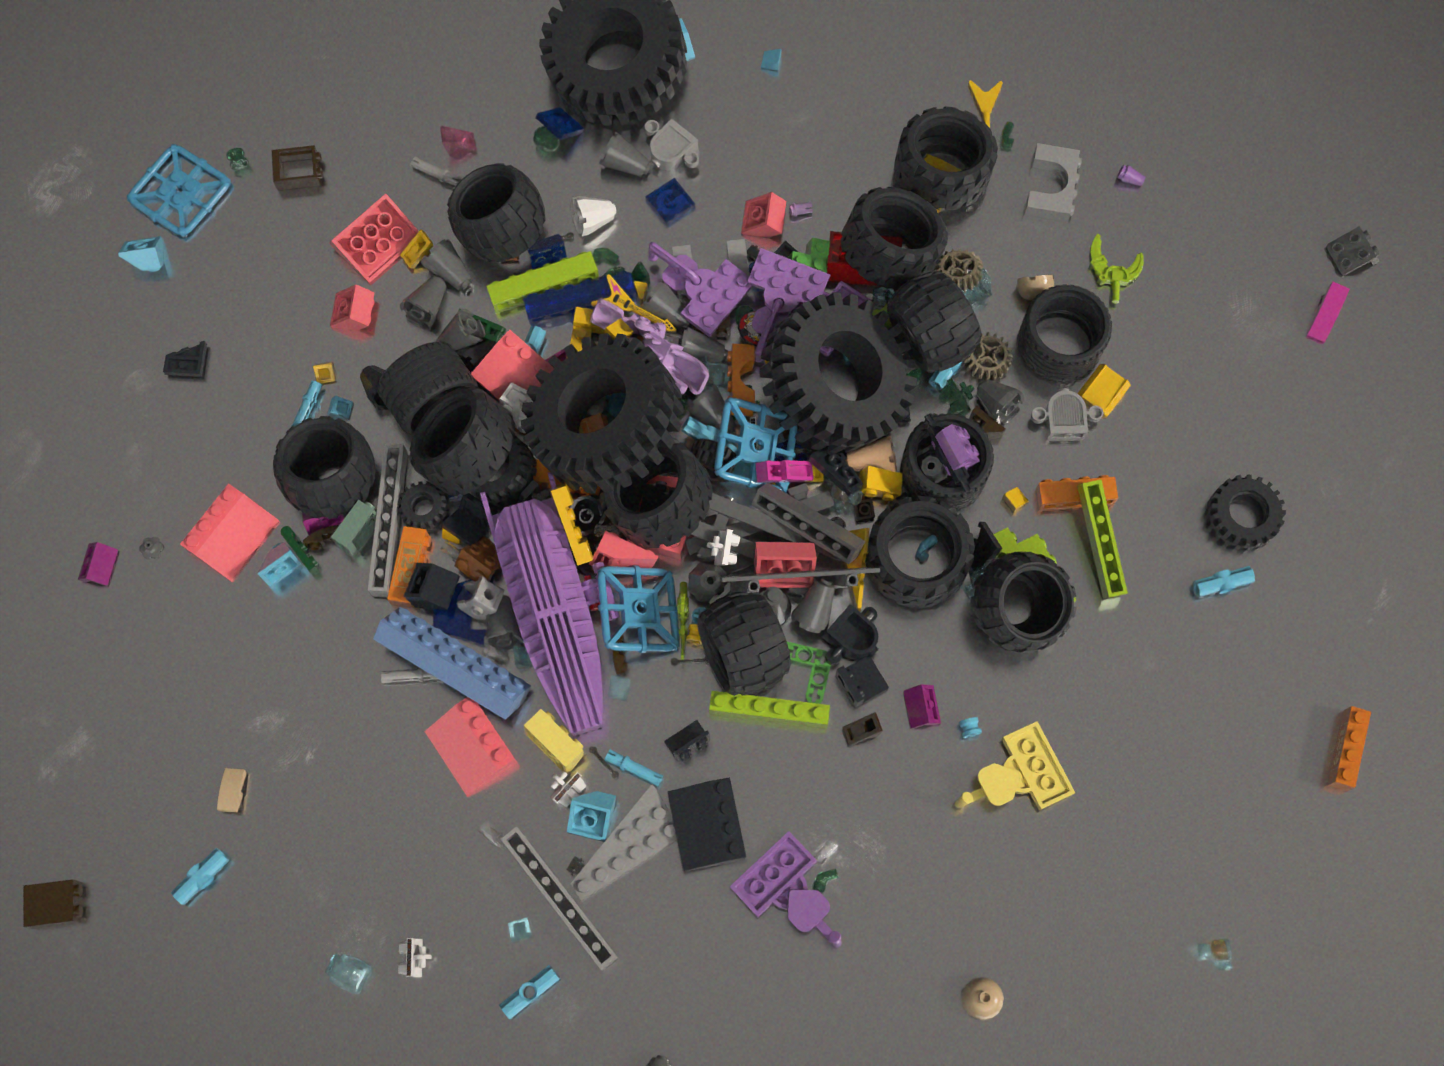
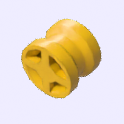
[686,624,702,645]

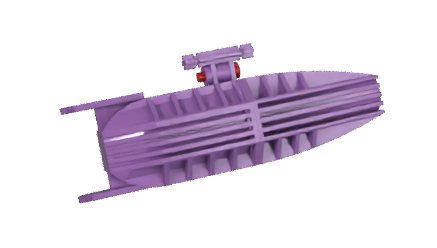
[480,472,620,737]

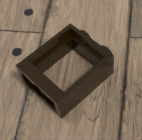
[271,145,323,191]

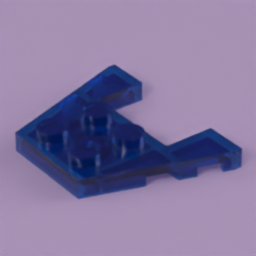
[433,574,495,648]

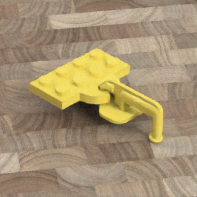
[955,721,1075,811]

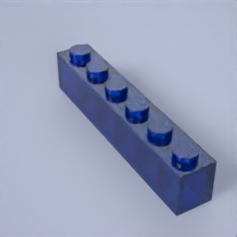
[523,271,637,324]

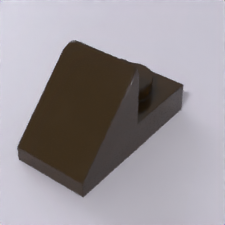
[969,406,1006,439]
[842,712,883,746]

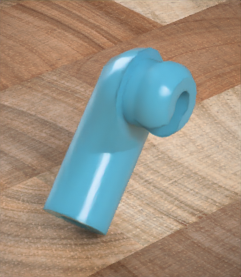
[916,535,938,562]

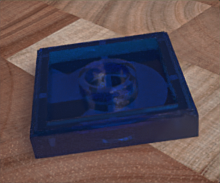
[535,107,584,140]
[645,178,695,225]

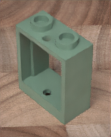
[331,500,377,558]

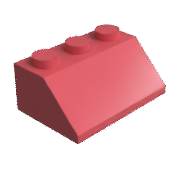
[754,542,817,588]

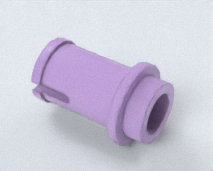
[789,201,813,217]

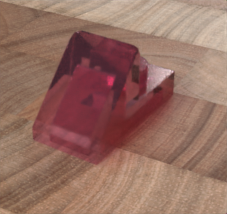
[440,126,475,155]

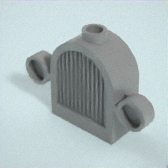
[645,119,699,171]
[1031,388,1104,440]

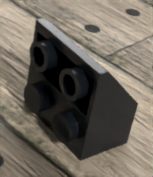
[404,563,460,610]

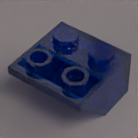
[526,234,567,270]

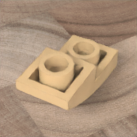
[217,768,247,812]

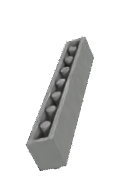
[368,444,408,597]
[501,826,618,971]

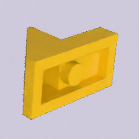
[400,229,433,269]

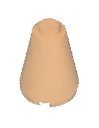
[845,436,897,472]

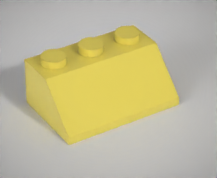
[524,709,584,775]

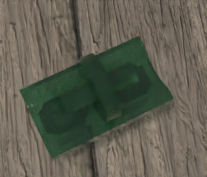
[941,378,974,414]

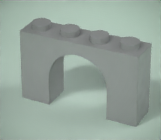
[1024,143,1082,222]
[672,239,750,295]

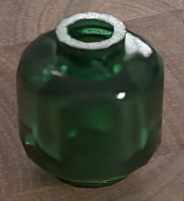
[533,126,560,153]

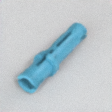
[291,380,323,427]
[605,749,664,787]

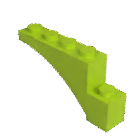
[994,527,1076,603]

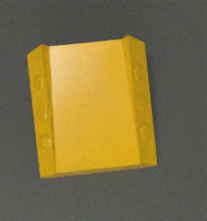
[1077,364,1131,417]

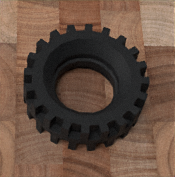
[1206,474,1286,551]

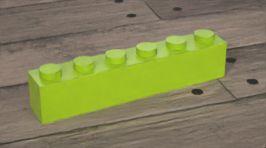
[486,251,599,313]
[1077,480,1128,599]
[709,691,830,729]

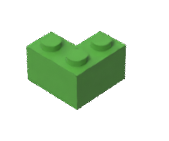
[787,237,830,273]

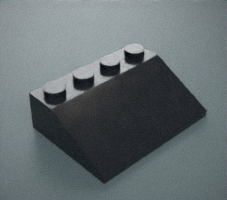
[667,777,746,872]

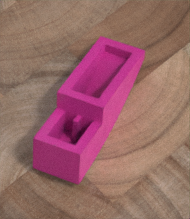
[1307,281,1350,344]
[756,460,813,483]

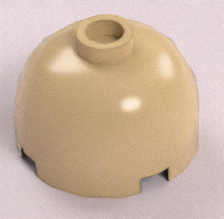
[1017,275,1054,302]
[961,977,1004,1020]

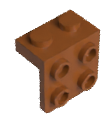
[454,537,501,582]

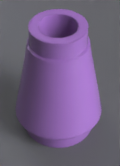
[1117,165,1145,187]

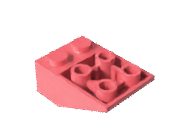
[589,531,659,568]

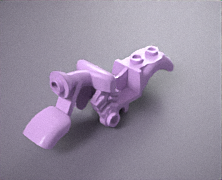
[590,298,709,394]

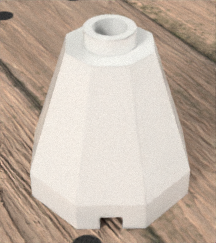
[570,196,616,236]

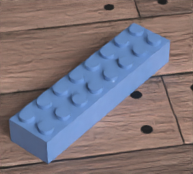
[373,607,531,720]

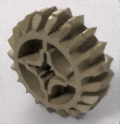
[934,248,984,293]
[963,332,1013,381]

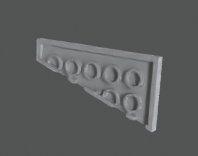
[570,784,677,902]

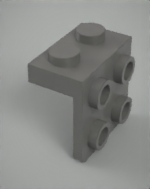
[1327,226,1381,275]

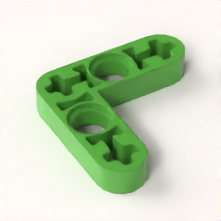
[787,642,831,704]

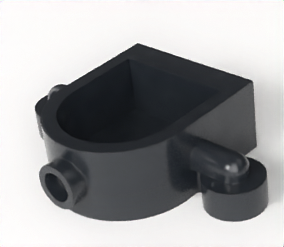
[822,604,879,665]

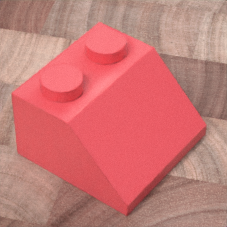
[741,192,786,238]
[330,285,374,330]

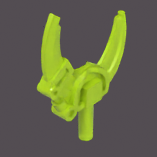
[1089,233,1144,304]
[677,581,689,660]

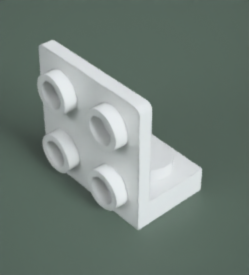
[499,382,533,433]

